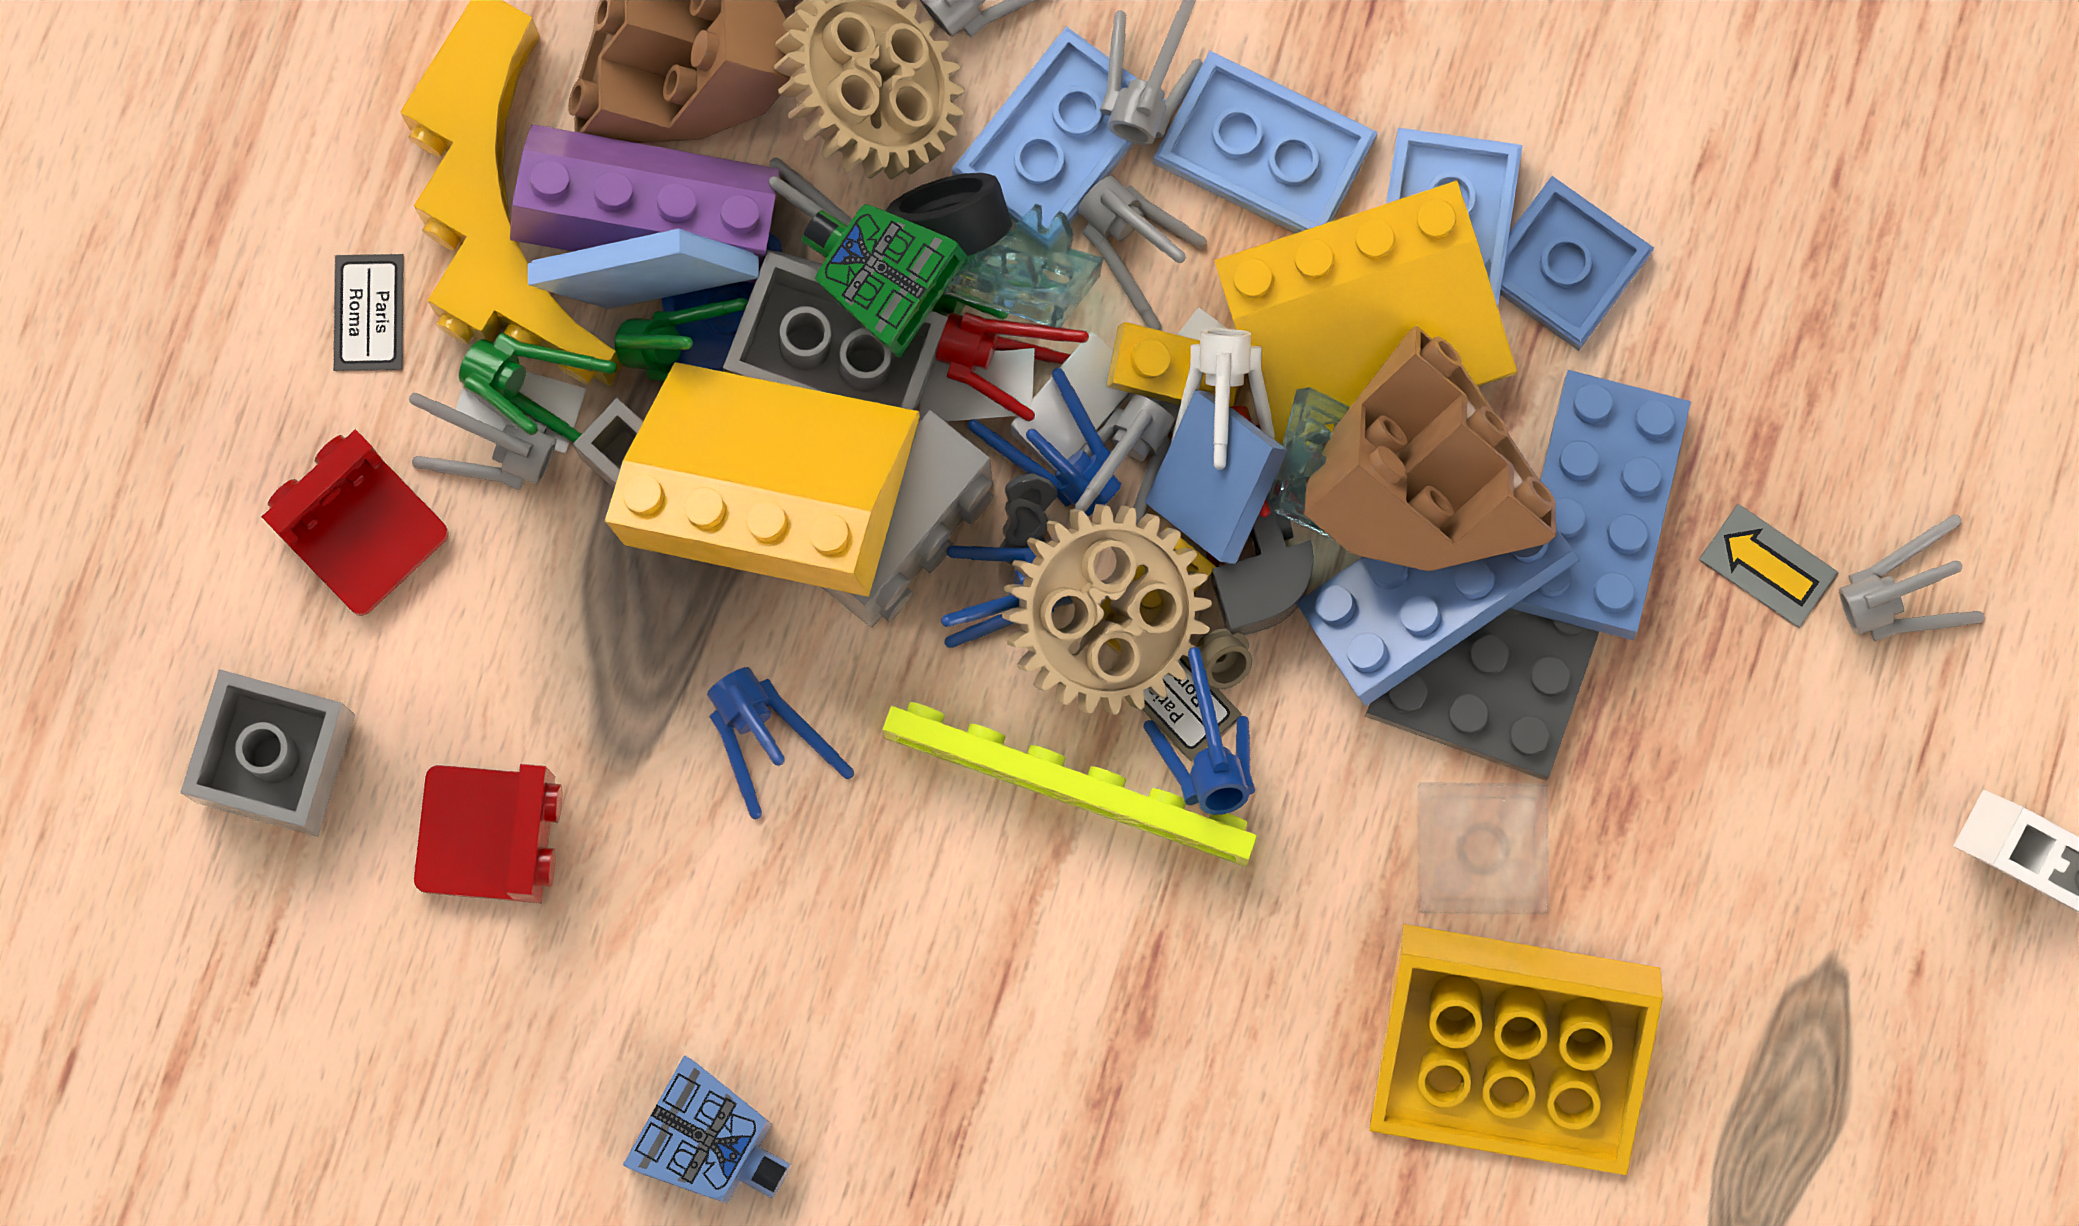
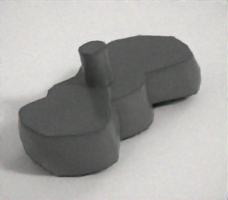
[1000,473,1058,565]

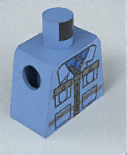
[623,1055,791,1204]

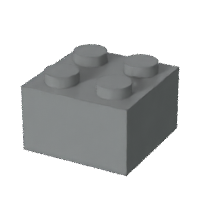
[180,669,355,837]

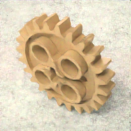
[774,0,964,179]
[1002,504,1212,715]

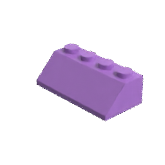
[510,124,780,284]

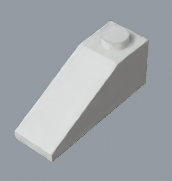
[1953,789,2079,912]

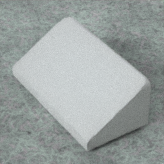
[1010,332,1130,472]

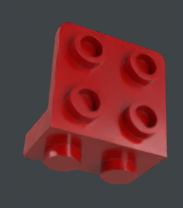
[261,429,449,616]
[414,764,562,904]

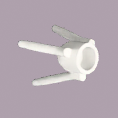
[1171,329,1275,470]

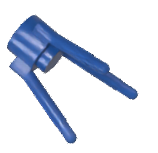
[968,368,1122,516]
[941,546,1074,648]
[1143,647,1255,815]
[707,667,854,820]

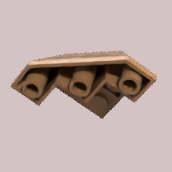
[568,0,790,143]
[1304,325,1556,571]

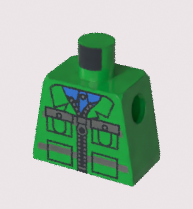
[802,204,967,358]

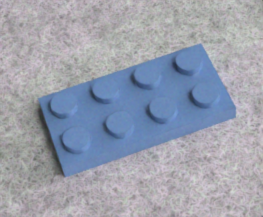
[1510,370,1691,640]
[1298,527,1579,706]

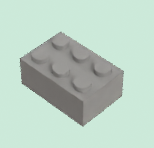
[723,251,948,411]
[821,410,994,628]

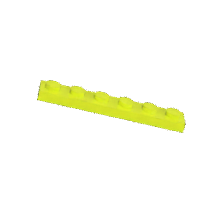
[882,702,1257,867]

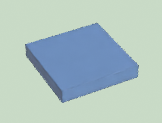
[1485,176,1654,351]
[1145,390,1288,564]

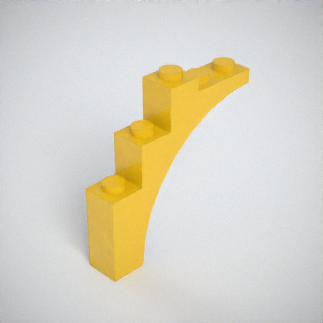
[400,0,622,387]

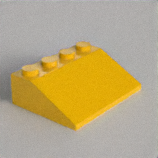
[1214,180,1517,446]
[605,362,920,597]
[1369,924,1664,1176]

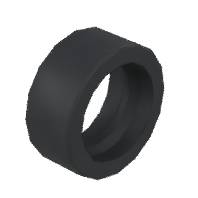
[886,172,1012,256]

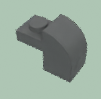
[1211,492,1314,635]

